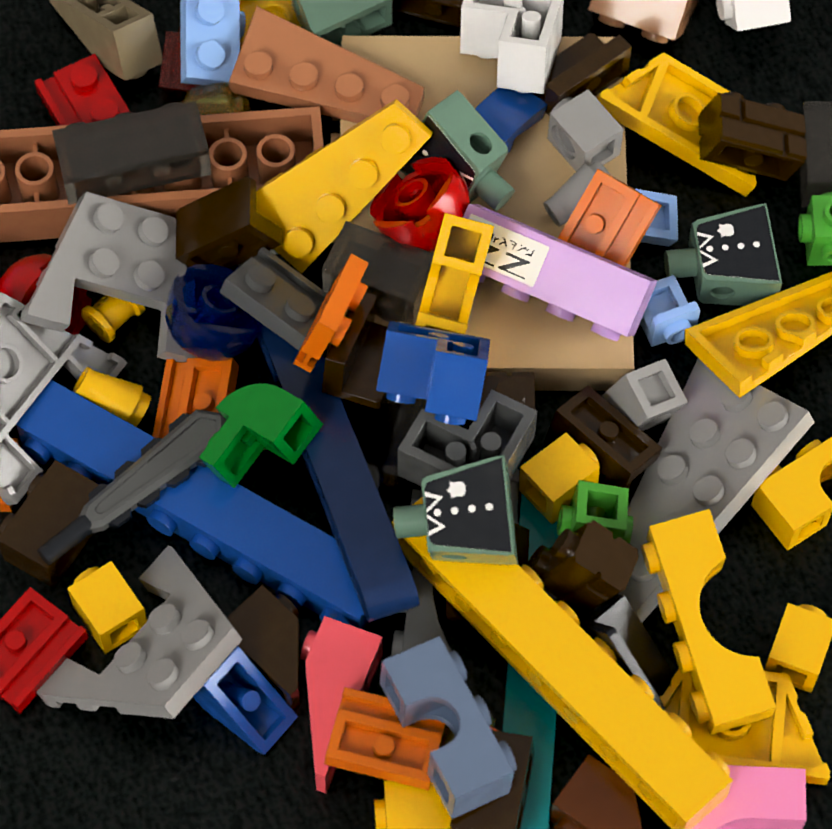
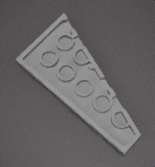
[580,358,815,623]

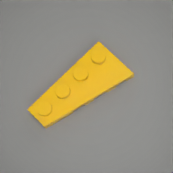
[256,99,433,274]
[685,271,832,398]

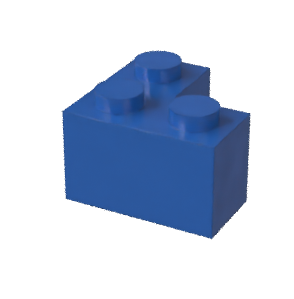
[376,321,490,425]

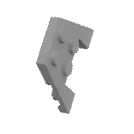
[20,192,206,362]
[0,292,127,505]
[36,545,242,719]

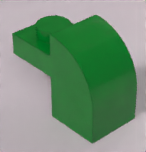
[199,383,323,488]

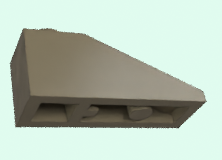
[49,0,164,81]

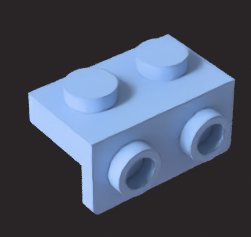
[180,0,246,96]

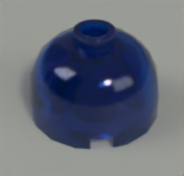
[165,264,263,361]

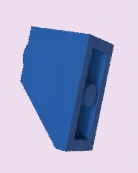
[193,646,298,755]

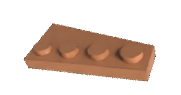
[229,6,424,123]

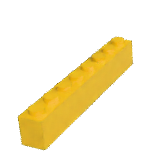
[391,497,733,829]

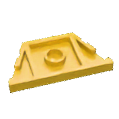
[597,52,757,197]
[659,669,830,786]

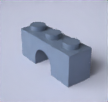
[380,636,517,819]

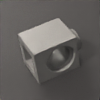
[547,89,624,171]
[602,359,688,431]

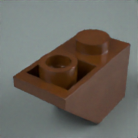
[550,754,642,829]

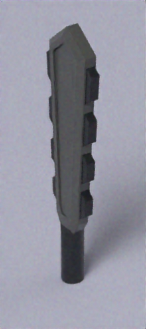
[37,409,226,566]

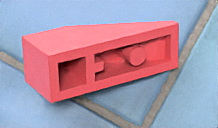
[300,616,383,794]

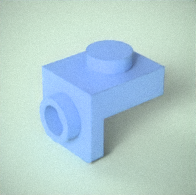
[640,275,700,347]

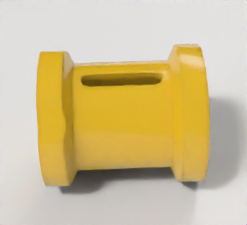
[81,295,146,343]

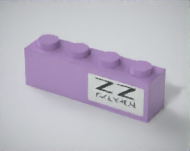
[463,204,657,341]

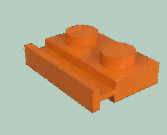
[558,169,662,267]
[293,253,369,373]
[152,357,239,438]
[324,687,445,790]

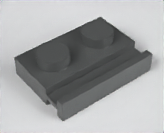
[220,247,327,351]

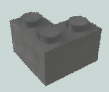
[398,389,538,487]

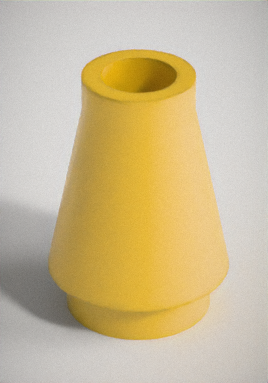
[73,367,151,427]

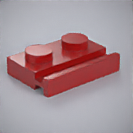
[34,54,135,126]
[0,587,88,714]

